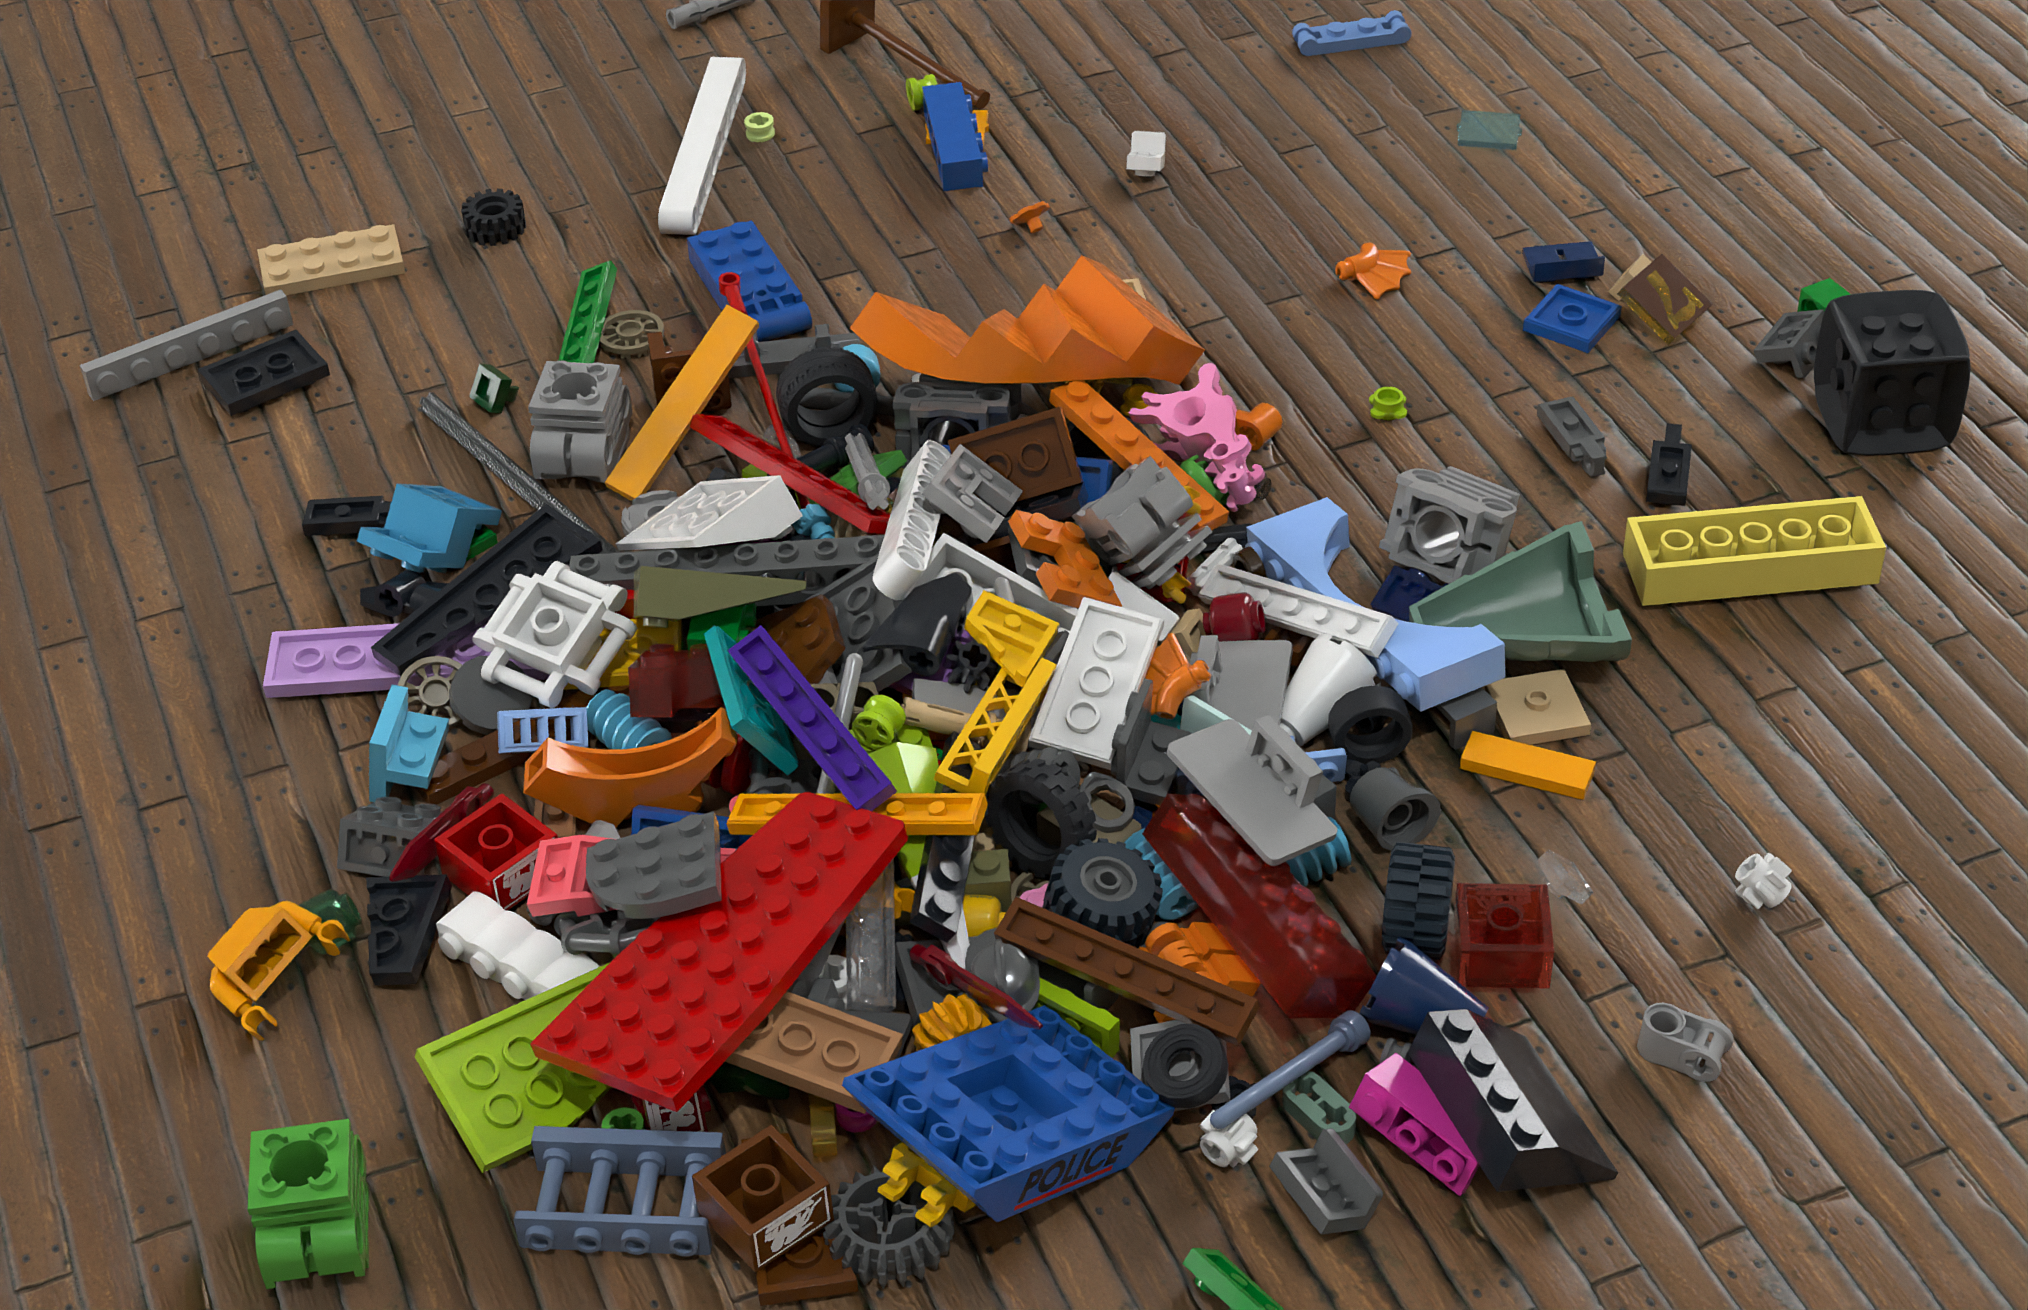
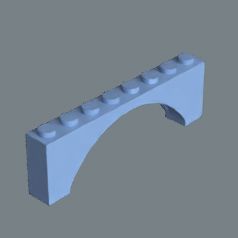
[1245,497,1505,712]

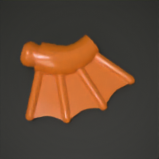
[1335,243,1411,299]
[1145,633,1212,719]

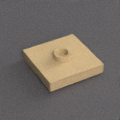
[1484,669,1591,745]

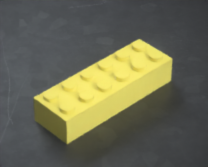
[1623,496,1886,606]

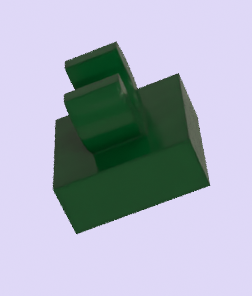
[469,364,519,413]

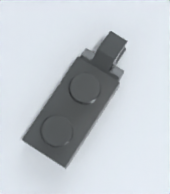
[1537,396,1607,477]

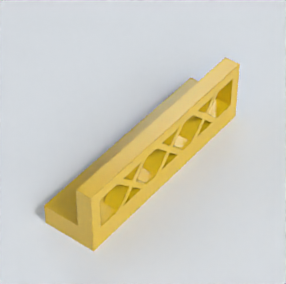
[934,657,1057,795]

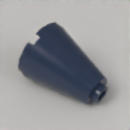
[1359,937,1493,1035]

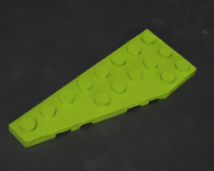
[415,962,612,1173]

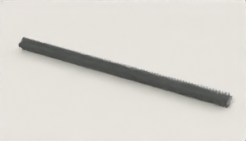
[419,392,620,554]

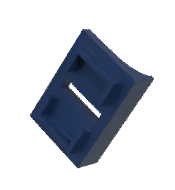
[1522,241,1605,283]

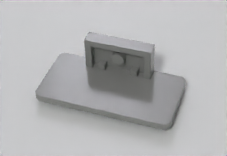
[1190,635,1293,730]
[1167,714,1337,866]

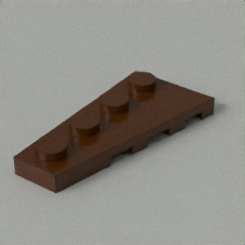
[741,1133,859,1306]

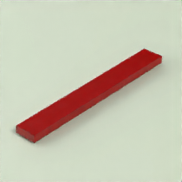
[690,414,891,534]

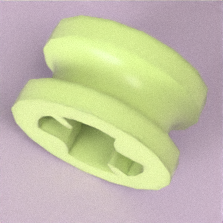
[744,112,775,142]

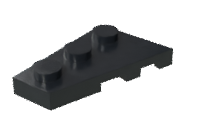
[366,874,452,985]

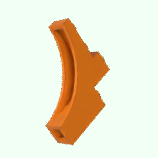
[523,707,738,828]

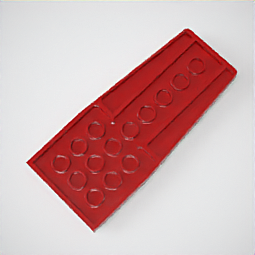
[530,792,908,1112]

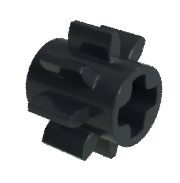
[943,639,998,693]

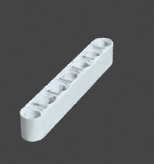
[873,440,951,600]

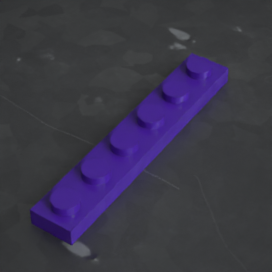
[727,625,897,811]

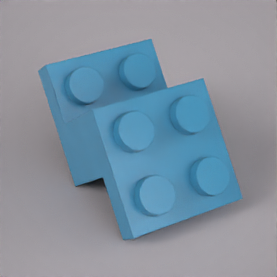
[357,484,502,573]

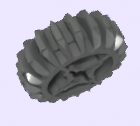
[823,1165,955,1289]

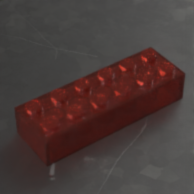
[1142,794,1377,1019]

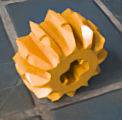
[912,993,992,1051]

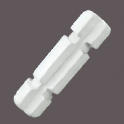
[1186,538,1243,596]

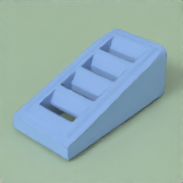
[497,707,588,753]

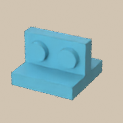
[369,685,449,802]

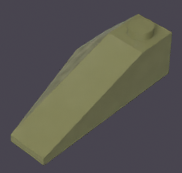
[634,566,806,628]

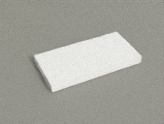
[1028,597,1164,770]

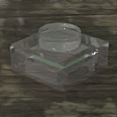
[1536,849,1594,905]

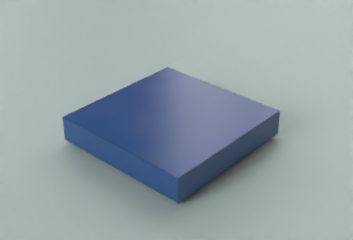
[1523,284,1622,353]

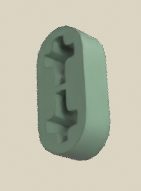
[1282,1071,1356,1144]

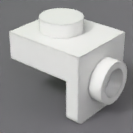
[1127,131,1166,176]

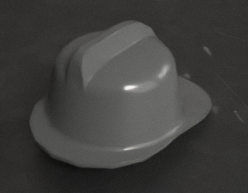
[965,928,1040,1023]

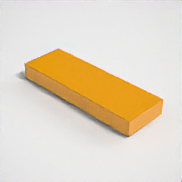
[1460,731,1596,800]

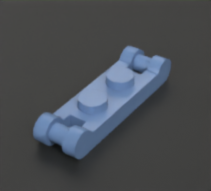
[1292,10,1412,56]

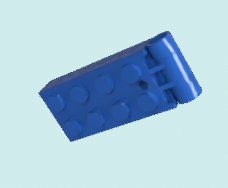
[687,220,812,342]

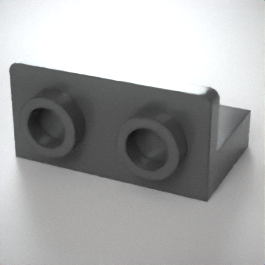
[1753,310,1824,378]

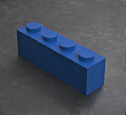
[922,82,988,191]

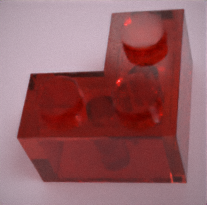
[628,644,724,717]

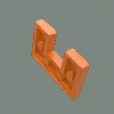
[1008,510,1122,608]

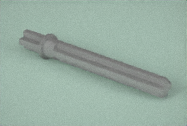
[845,433,890,510]

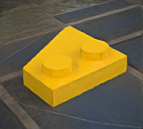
[964,590,1060,687]

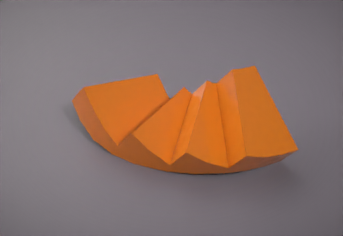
[850,255,1205,385]

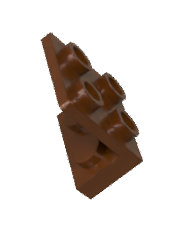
[647,331,732,412]

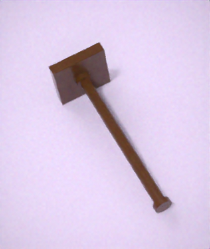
[820,0,990,110]

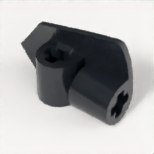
[360,570,448,617]
[863,573,972,676]

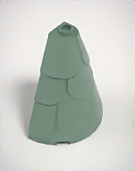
[1409,521,1632,662]

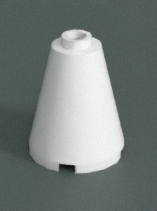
[1280,633,1381,747]

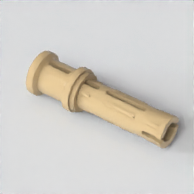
[901,696,1031,754]

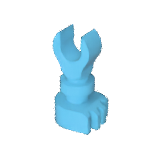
[792,504,835,540]

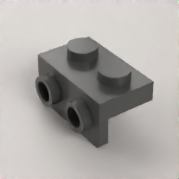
[1269,1128,1383,1235]

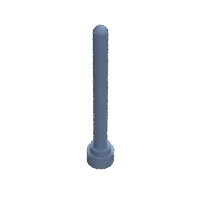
[1210,1010,1370,1129]

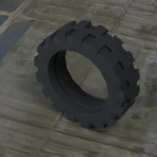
[985,759,1097,878]

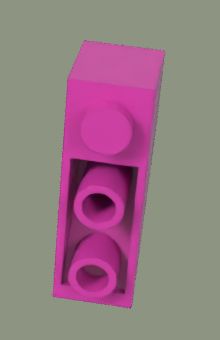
[1349,1053,1479,1196]

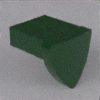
[710,1062,789,1100]

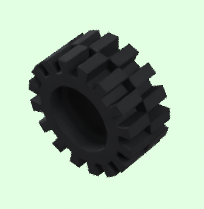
[461,188,526,246]

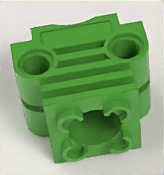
[247,1119,370,1289]

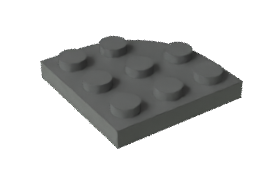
[586,811,722,919]

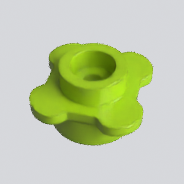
[1369,387,1407,420]

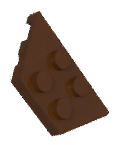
[755,594,846,684]

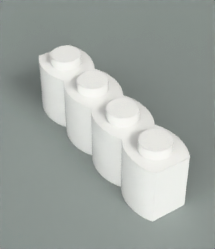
[436,891,600,1000]

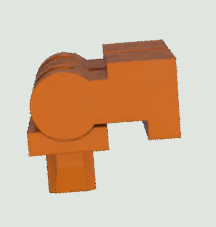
[1138,922,1261,1023]

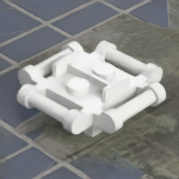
[472,561,638,708]

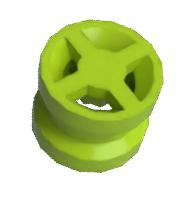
[906,74,937,111]
[852,695,906,750]

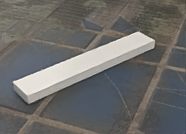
[1198,563,1399,658]

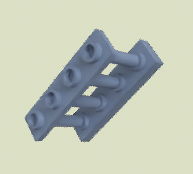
[514,1126,726,1256]

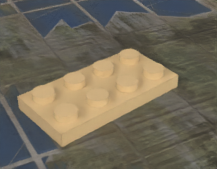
[257,224,405,295]

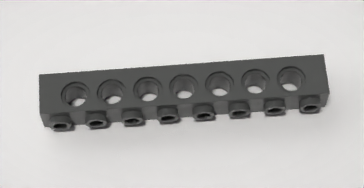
[569,535,884,606]

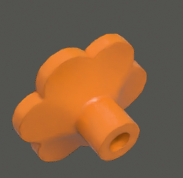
[1009,201,1050,233]

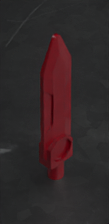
[389,783,494,882]
[909,944,1043,1030]

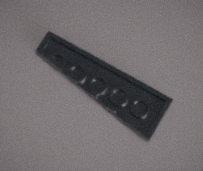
[371,504,603,677]

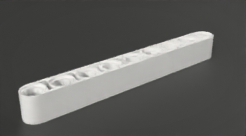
[658,57,746,235]

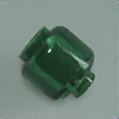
[299,889,362,954]

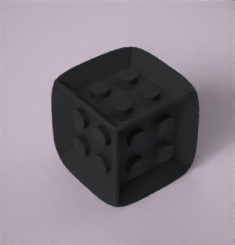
[1814,290,1971,455]

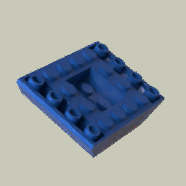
[842,1006,1175,1222]

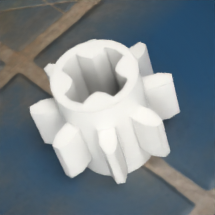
[1735,853,1792,909]
[1199,1110,1258,1168]

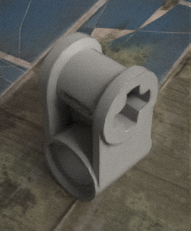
[1637,1003,1734,1082]

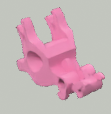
[1128,363,1265,512]

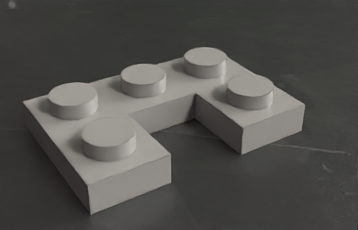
[921,444,1023,543]

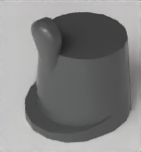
[1350,767,1440,851]

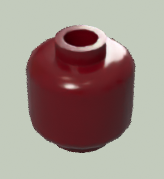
[1203,592,1266,642]

